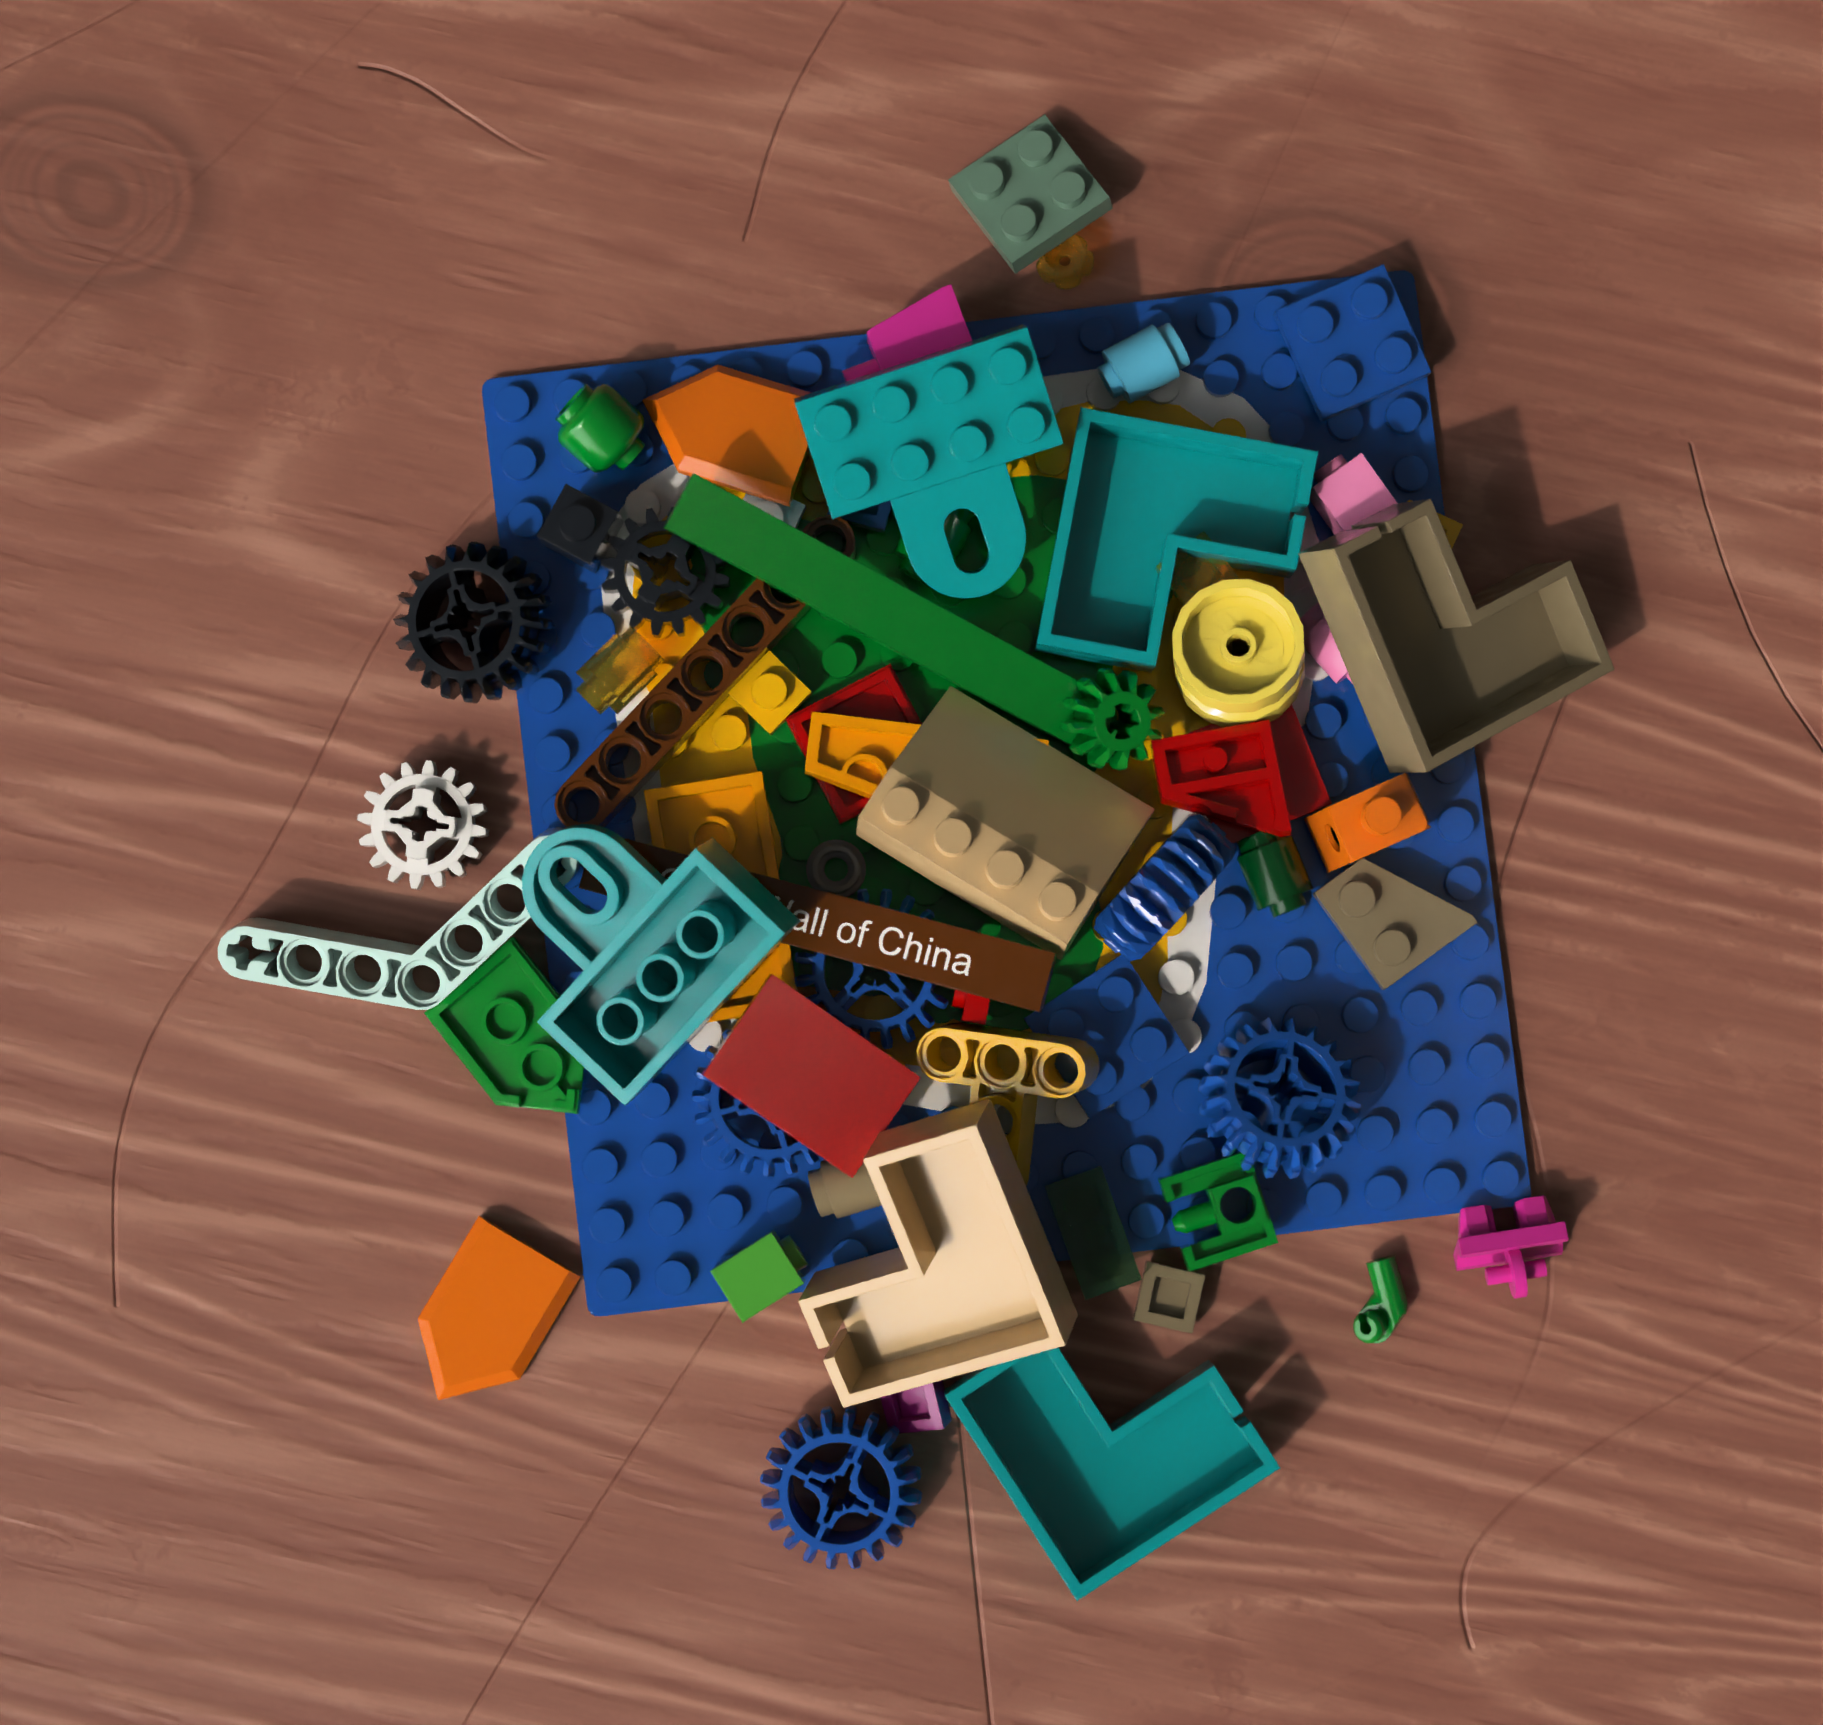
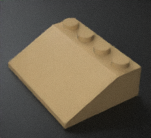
[856,686,1155,960]

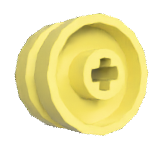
[1172,579,1305,727]

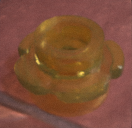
[1036,234,1094,290]

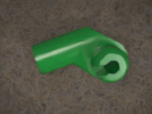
[1353,1255,1408,1343]

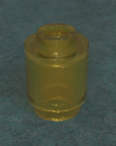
[575,626,664,715]

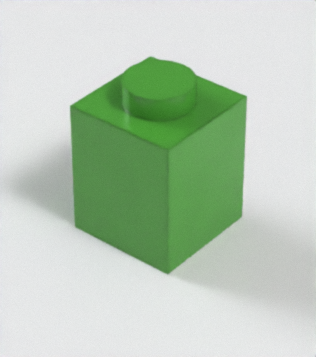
[710,1230,808,1323]

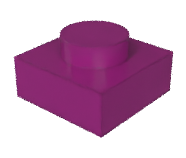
[881,1380,952,1434]

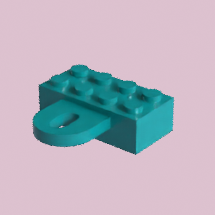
[794,324,1064,598]
[522,824,800,1106]

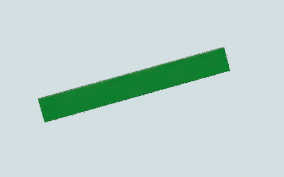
[664,473,1082,746]

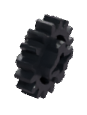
[600,507,731,638]

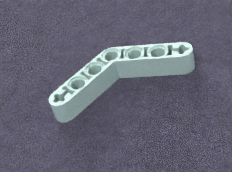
[218,827,582,1010]

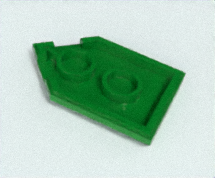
[424,937,584,1114]

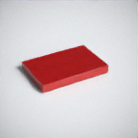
[701,974,921,1178]

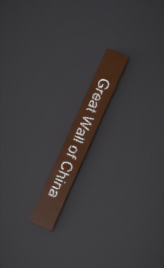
[579,838,1057,1013]

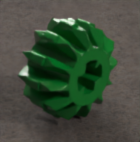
[1060,668,1165,770]

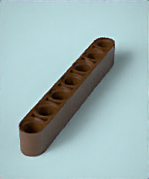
[554,515,856,827]

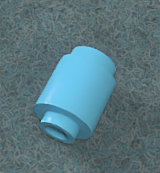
[1097,323,1190,404]

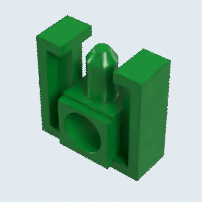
[1157,1152,1279,1271]

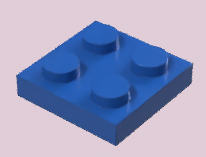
[1273,264,1431,422]
[1023,955,1189,1119]

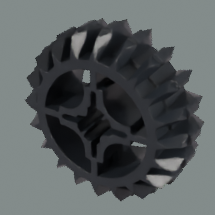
[393,542,555,703]

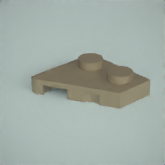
[1312,858,1478,990]

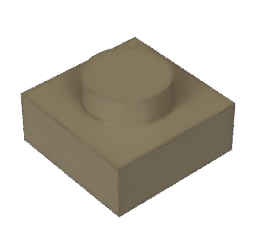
[1133,1261,1205,1334]

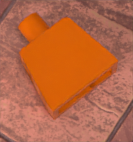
[1304,773,1431,873]

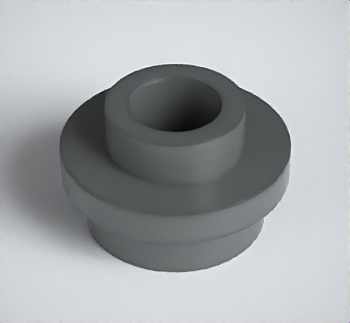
[806,840,866,897]

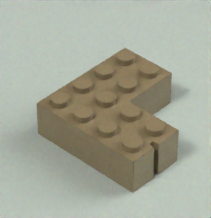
[1298,499,1615,773]

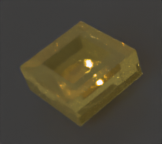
[1155,531,1240,606]

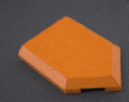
[642,365,811,507]
[418,1215,581,1400]

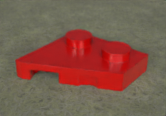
[1150,719,1292,837]

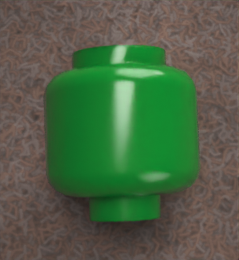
[555,384,645,473]

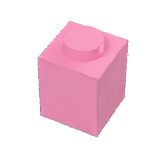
[1310,453,1398,535]

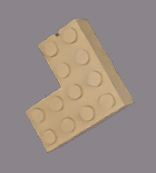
[798,1098,1078,1408]

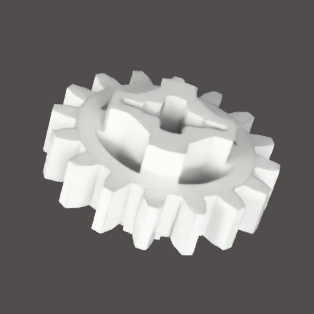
[357,760,489,890]

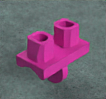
[1453,1195,1569,1299]

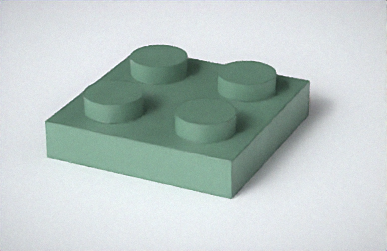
[948,115,1113,274]

